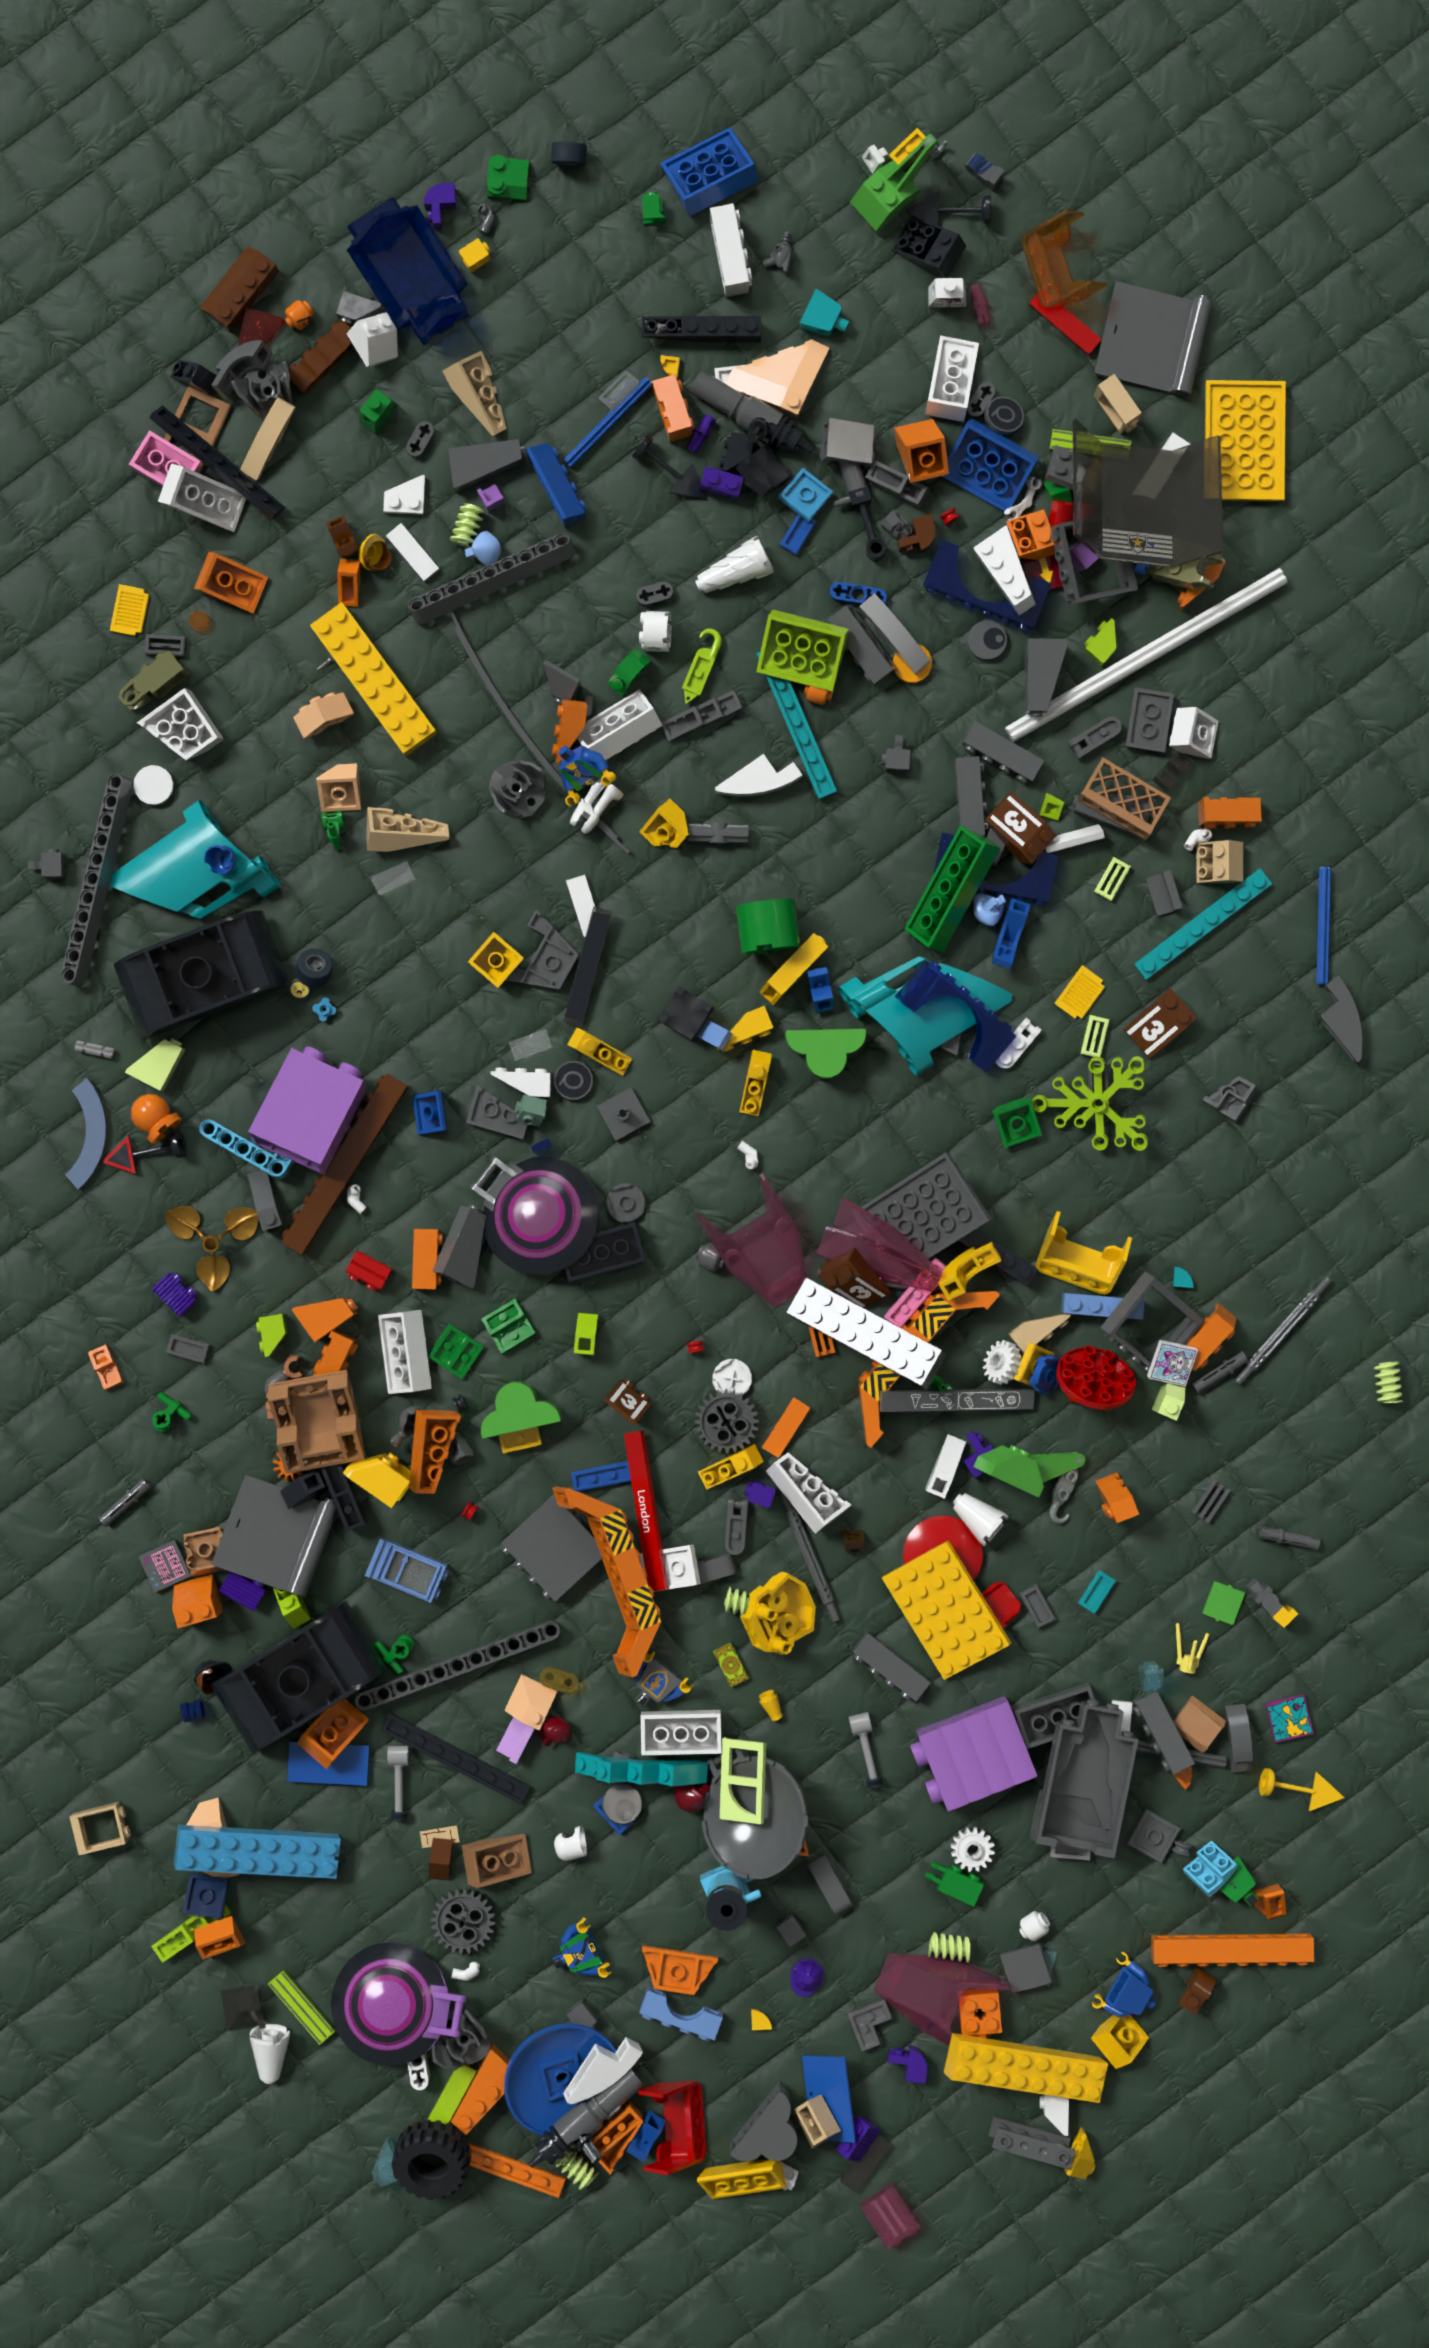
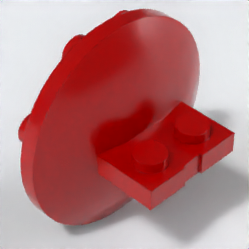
[1056,1345,1136,1410]

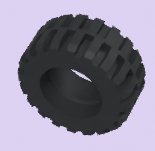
[391,2120,471,2200]

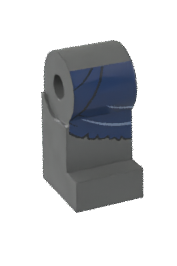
[965,152,1005,190]

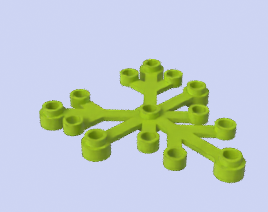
[1031,1056,1148,1151]

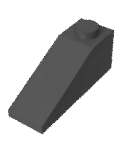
[247,1170,285,1231]

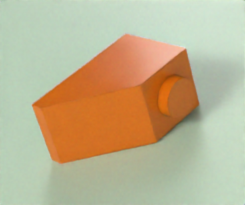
[337,559,361,607]

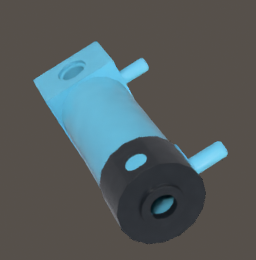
[700,1865,762,1931]

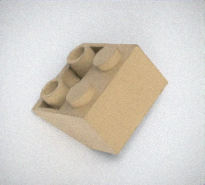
[1196,840,1243,883]
[793,2095,841,2149]

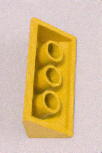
[697,2158,787,2199]

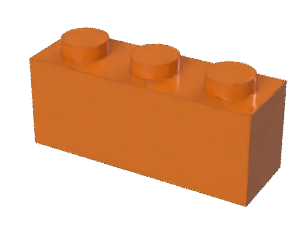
[412,1229,443,1289]

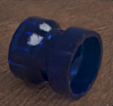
[180,1699,205,1723]

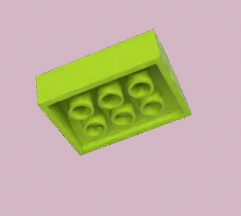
[756,610,849,691]

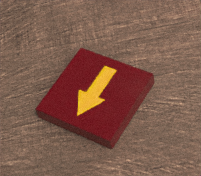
[1021,555,1063,596]

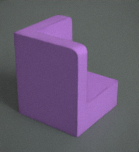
[477,484,505,512]
[1069,538,1100,572]

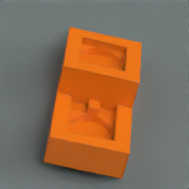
[88,1344,124,1391]

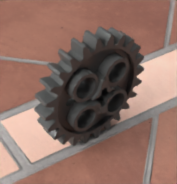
[694,1388,759,1454]
[431,1887,496,1954]

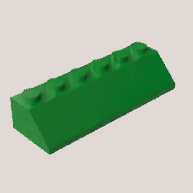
[904,825,1000,952]

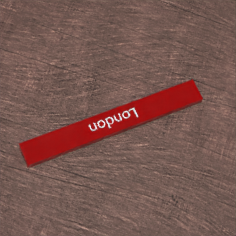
[624,1430,669,1591]

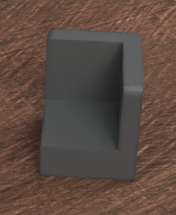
[776,1912,806,1947]

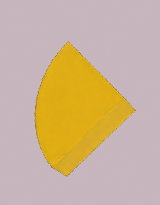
[661,355,680,379]
[751,2009,772,2030]

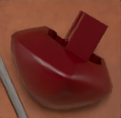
[537,1716,572,1747]
[675,1783,710,1813]

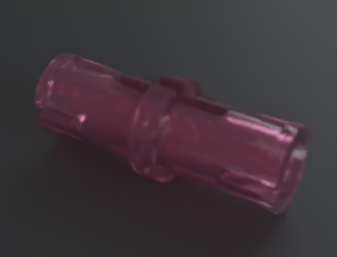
[969,283,991,326]

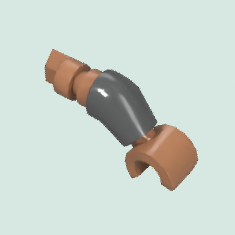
[264,1355,302,1419]

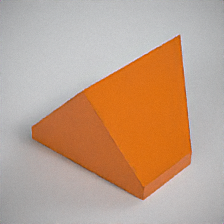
[1252,1884,1286,1919]

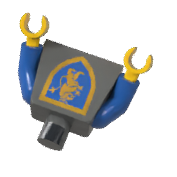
[635,1651,694,1706]

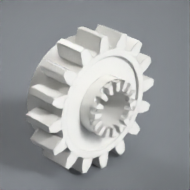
[983,1340,1021,1385]
[950,1826,995,1872]

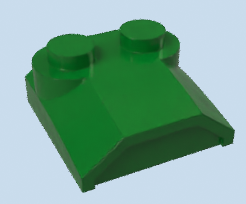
[487,155,530,201]
[992,1098,1042,1149]

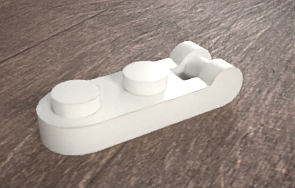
[995,1017,1041,1069]

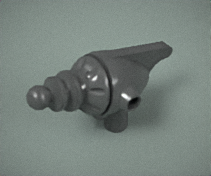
[763,231,793,274]

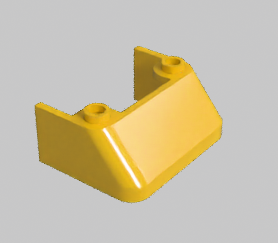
[1036,1211,1132,1294]
[343,1452,410,1508]

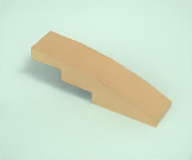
[240,397,295,480]

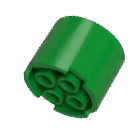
[736,899,801,955]

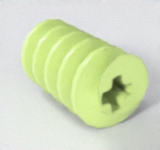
[450,503,485,548]
[1374,1361,1403,1403]
[724,1586,750,1616]
[928,1932,971,1963]
[555,2150,598,2190]

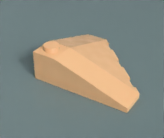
[726,339,829,420]

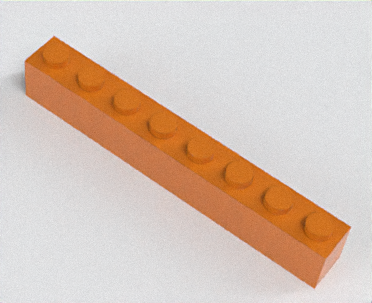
[1151,1933,1314,1967]

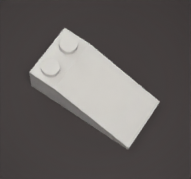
[925,336,979,422]
[158,464,246,532]

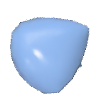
[465,531,501,566]
[973,893,1006,926]

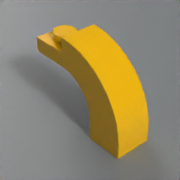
[939,1242,1001,1301]

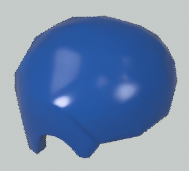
[204,844,236,875]

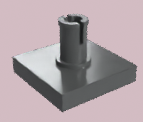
[597,1087,650,1141]

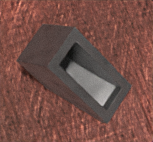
[336,291,383,326]

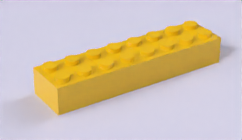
[310,602,437,757]
[944,2033,1108,2103]

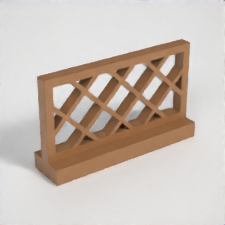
[1077,757,1171,840]

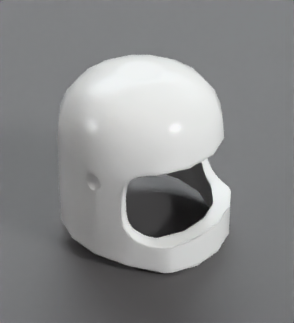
[554,1826,587,1861]

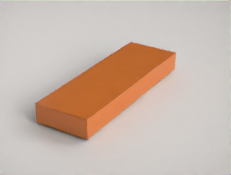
[762,1397,810,1458]

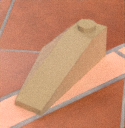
[442,351,507,436]
[366,807,449,852]

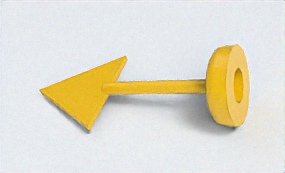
[1259,1768,1345,1811]

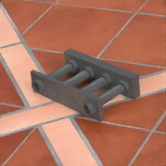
[988,2115,1075,2169]

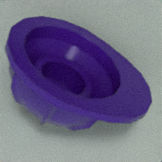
[791,1958,824,1997]

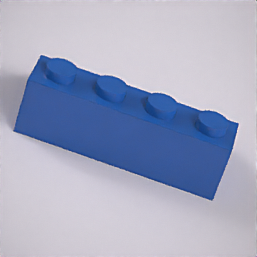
[526,443,587,528]

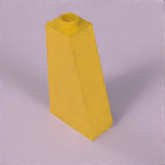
[759,933,828,1006]

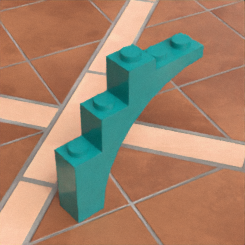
[575,1752,708,1786]

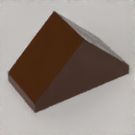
[429,1837,453,1880]

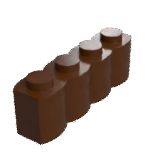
[288,320,354,396]

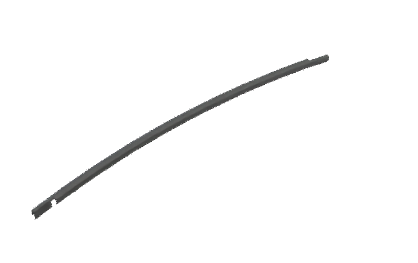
[450,611,631,854]

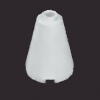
[953,1493,1009,1546]
[250,2024,290,2084]

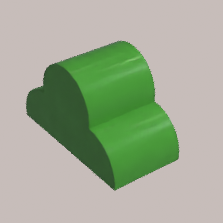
[785,1029,866,1079]
[481,1381,562,1439]

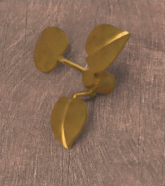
[165,1206,259,1292]

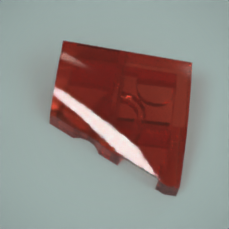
[238,308,285,346]

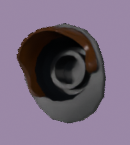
[194,1659,232,1695]

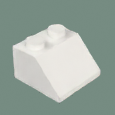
[347,312,398,367]
[1169,707,1219,759]

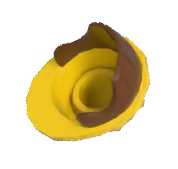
[358,534,392,571]

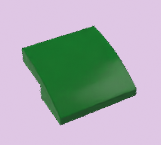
[481,1299,537,1355]
[427,1323,484,1379]

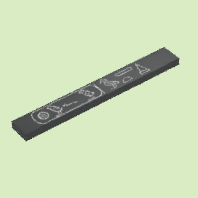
[879,1388,1035,1412]

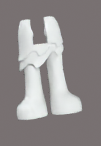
[570,778,624,834]

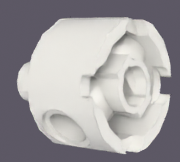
[639,611,672,652]

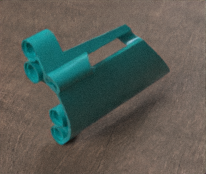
[109,800,280,919]
[838,956,1012,1076]

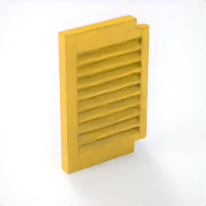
[110,584,150,636]
[1054,965,1105,1019]

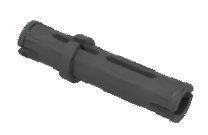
[1192,1351,1249,1394]
[99,1478,152,1527]
[1258,1526,1320,1550]

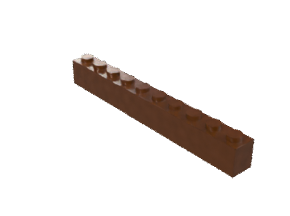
[281,1073,409,1255]

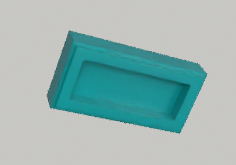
[1078,1570,1116,1614]

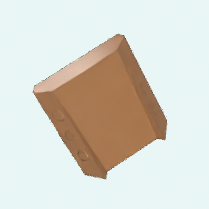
[183,1527,227,1577]
[1173,1695,1226,1753]

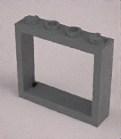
[1050,511,1138,606]
[1100,1272,1205,1372]

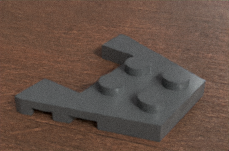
[506,910,579,990]

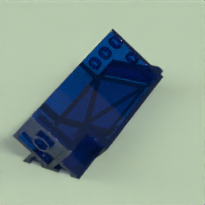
[347,197,470,346]

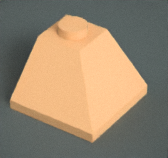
[316,763,361,812]
[504,1674,557,1730]

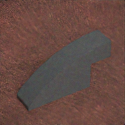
[1317,975,1363,1063]

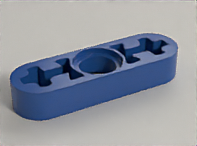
[830,582,887,605]

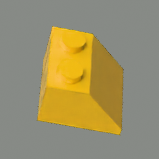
[468,932,524,988]
[1091,2015,1149,2069]

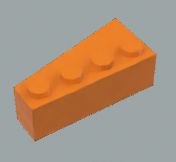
[313,1329,358,1376]
[409,1410,461,1494]
[451,2043,510,2135]

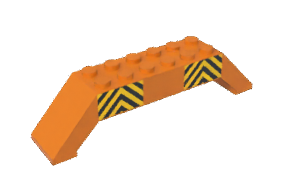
[858,1291,1000,1448]
[552,1486,661,1678]

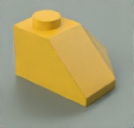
[639,799,689,848]
[1064,2127,1095,2180]

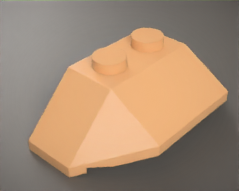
[187,1797,240,1878]

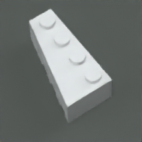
[974,525,1036,616]
[766,1453,851,1534]

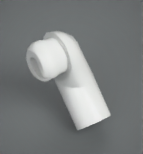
[1184,829,1212,851]
[737,1141,759,1170]
[347,1184,367,1214]
[451,1962,480,1981]

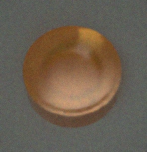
[188,610,209,631]

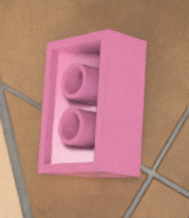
[129,430,201,488]

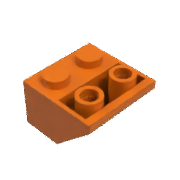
[1006,509,1055,560]
[194,1916,246,1959]

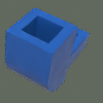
[807,967,835,1014]
[626,2110,666,2162]

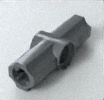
[689,823,749,845]

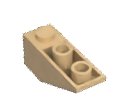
[1008,1313,1071,1353]

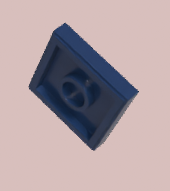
[182,1874,230,1920]

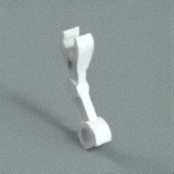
[1004,477,1042,520]

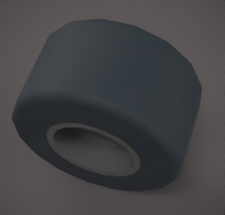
[551,141,587,166]
[295,949,333,988]

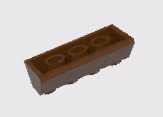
[199,246,279,333]

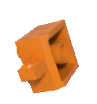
[957,1987,1002,2038]

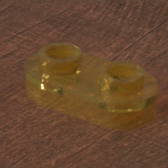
[539,1667,579,1693]

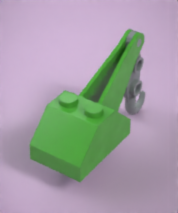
[850,134,947,233]
[973,1445,1085,1524]

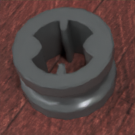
[1172,1840,1192,1856]

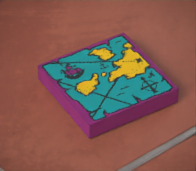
[1265,1694,1314,1743]

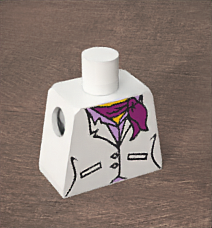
[928,278,966,307]

